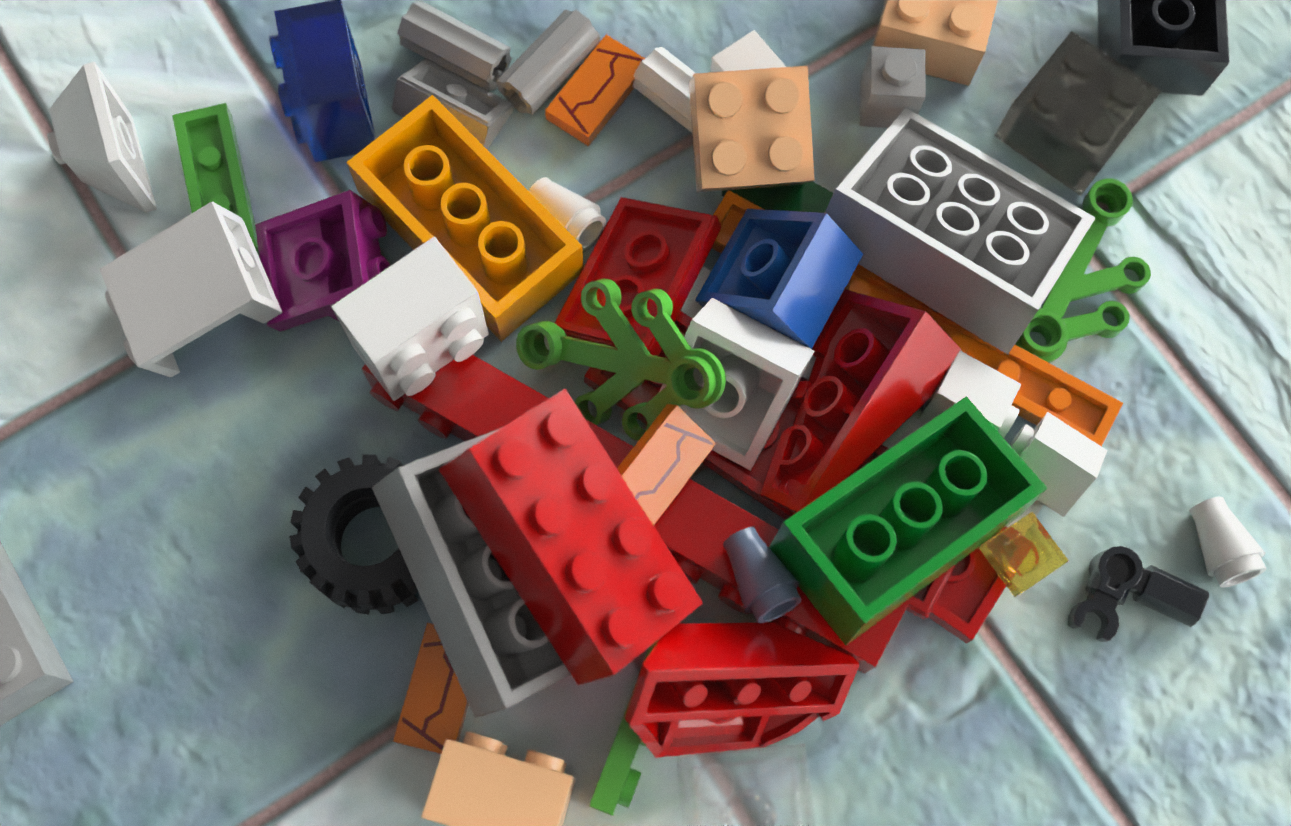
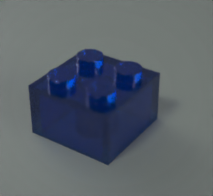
[269,0,376,162]

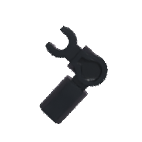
[1068,546,1209,642]

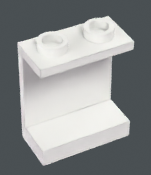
[100,202,282,377]

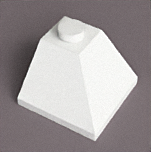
[47,62,157,213]

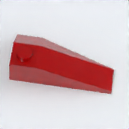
[760,289,961,513]

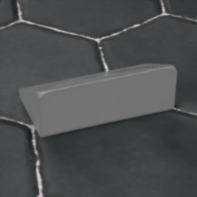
[392,59,514,149]

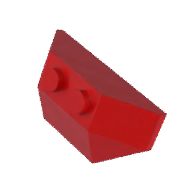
[624,622,860,758]

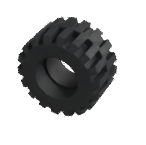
[289,454,418,615]

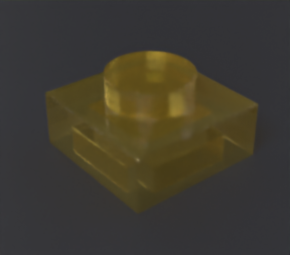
[979,511,1069,597]

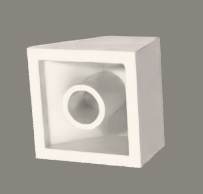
[659,298,814,471]

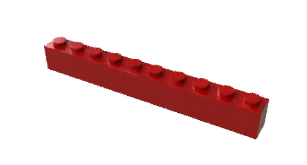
[362,355,909,674]

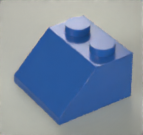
[695,209,863,349]

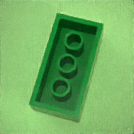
[769,396,1048,646]

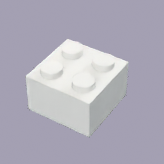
[331,236,489,401]

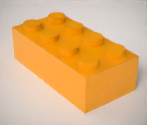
[346,95,583,342]

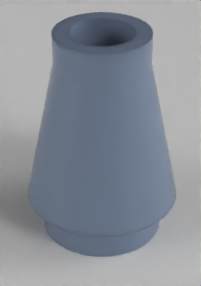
[723,527,802,623]

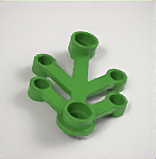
[1015,178,1151,363]
[516,279,726,441]

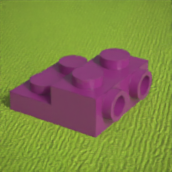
[255,190,391,332]

